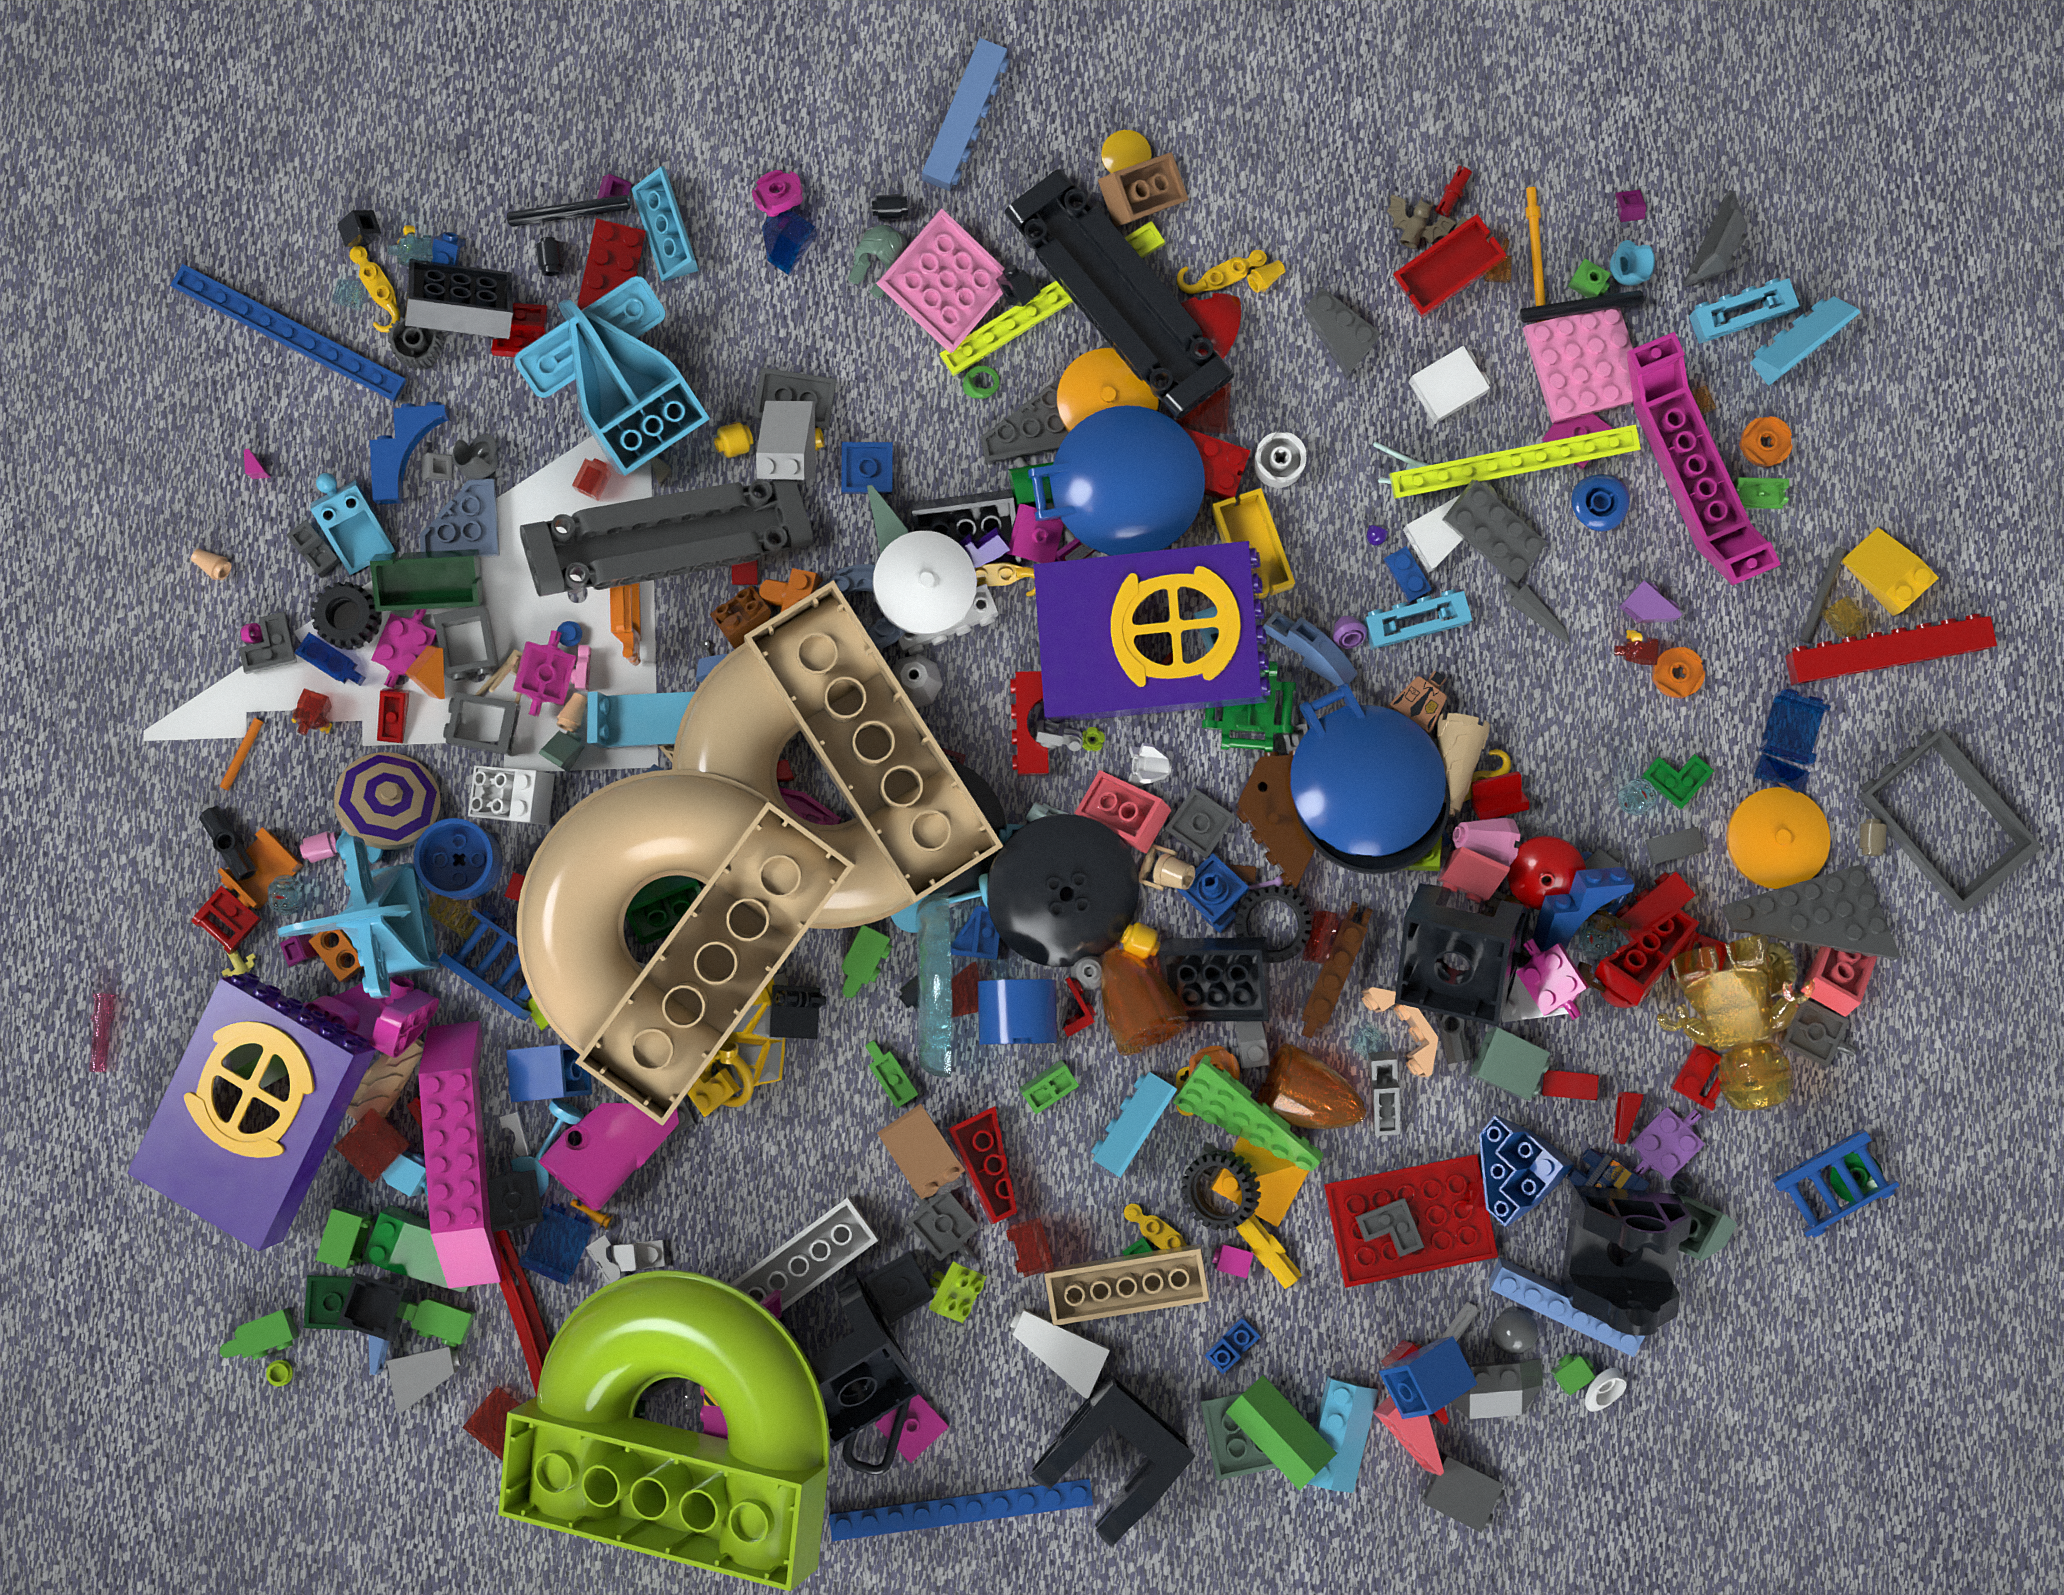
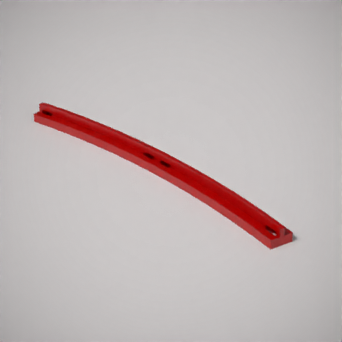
[406,1096,551,1396]

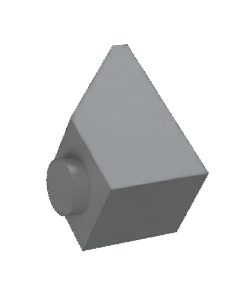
[1234,1021,1270,1069]

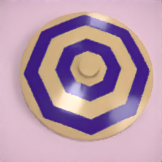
[334,752,441,850]

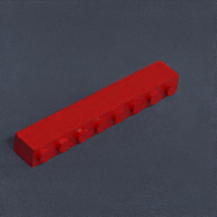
[1785,613,1997,686]

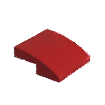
[491,303,548,357]

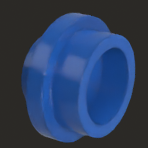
[557,621,582,647]

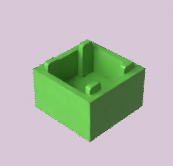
[315,1206,376,1269]

